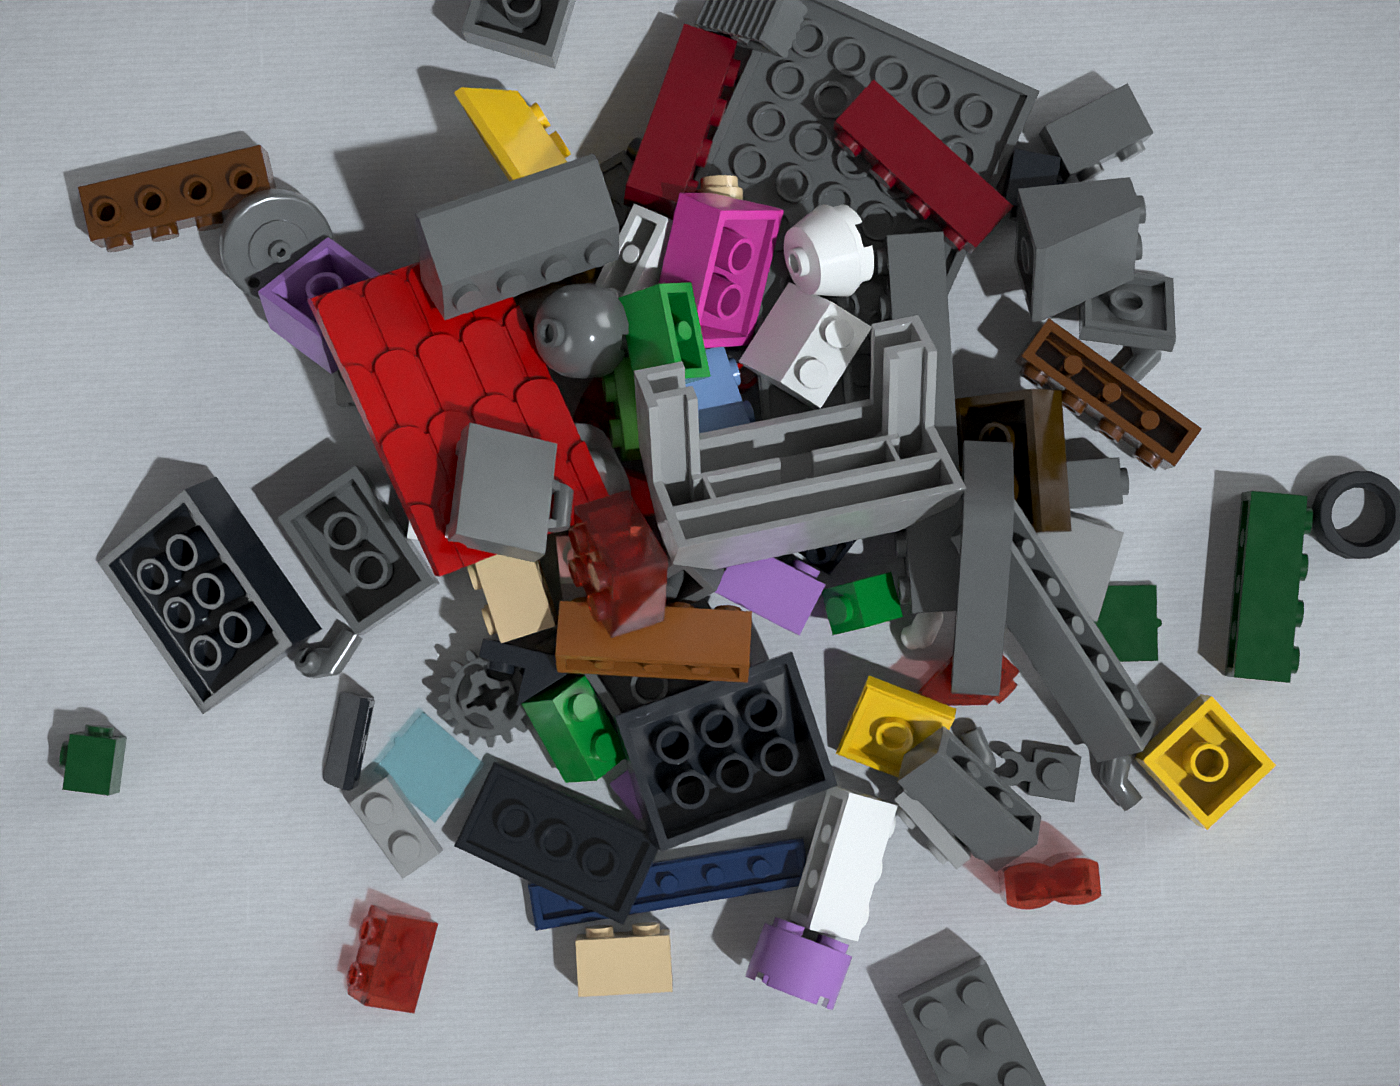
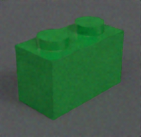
[618,282,711,384]
[521,675,625,783]

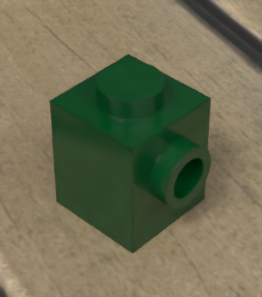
[59,724,127,796]

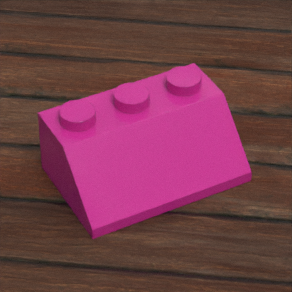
[659,193,784,348]

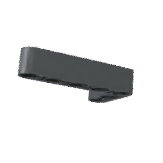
[951,440,1014,696]

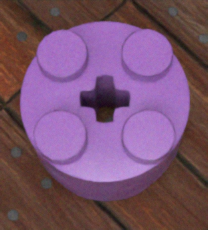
[745,917,852,1010]

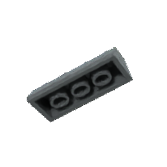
[415,154,619,320]

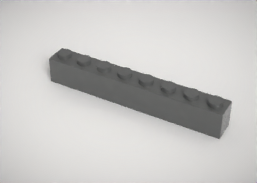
[875,232,962,614]

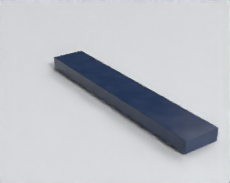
[528,837,807,931]

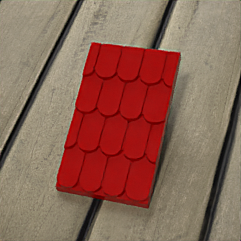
[307,262,615,577]

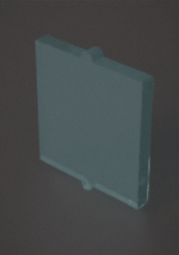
[373,712,485,823]

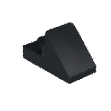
[479,638,568,705]

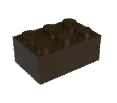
[955,389,1072,535]

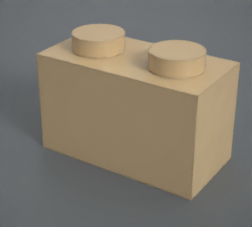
[575,922,673,997]

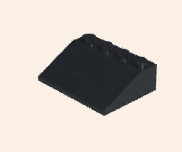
[98,477,322,714]
[614,651,838,852]

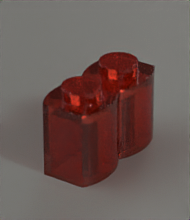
[998,852,1102,910]

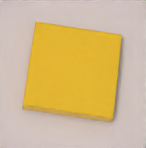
[836,675,957,778]

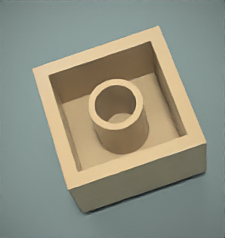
[467,554,558,643]

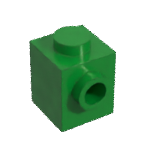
[822,572,903,635]

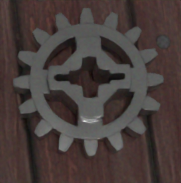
[438,649,529,748]

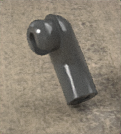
[294,627,363,679]

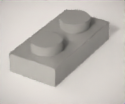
[349,774,443,879]
[894,786,971,870]

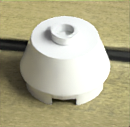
[784,204,874,297]

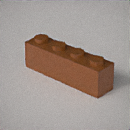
[555,597,752,683]

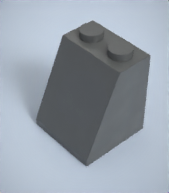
[1014,177,1146,322]

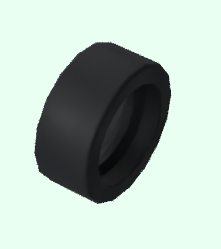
[1312,471,1400,559]

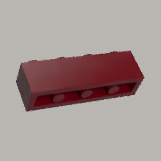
[623,23,741,221]
[833,79,1013,254]

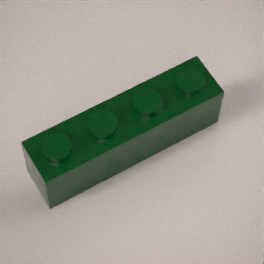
[1225,490,1313,683]

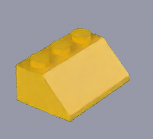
[454,87,571,182]

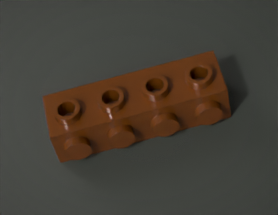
[78,145,276,252]
[1014,318,1202,471]

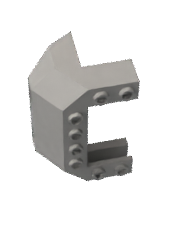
[634,315,966,570]

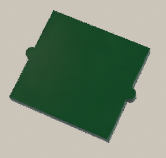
[1094,585,1162,662]

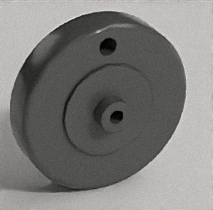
[219,189,333,300]

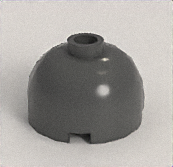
[534,283,629,379]

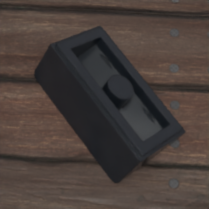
[323,691,375,791]

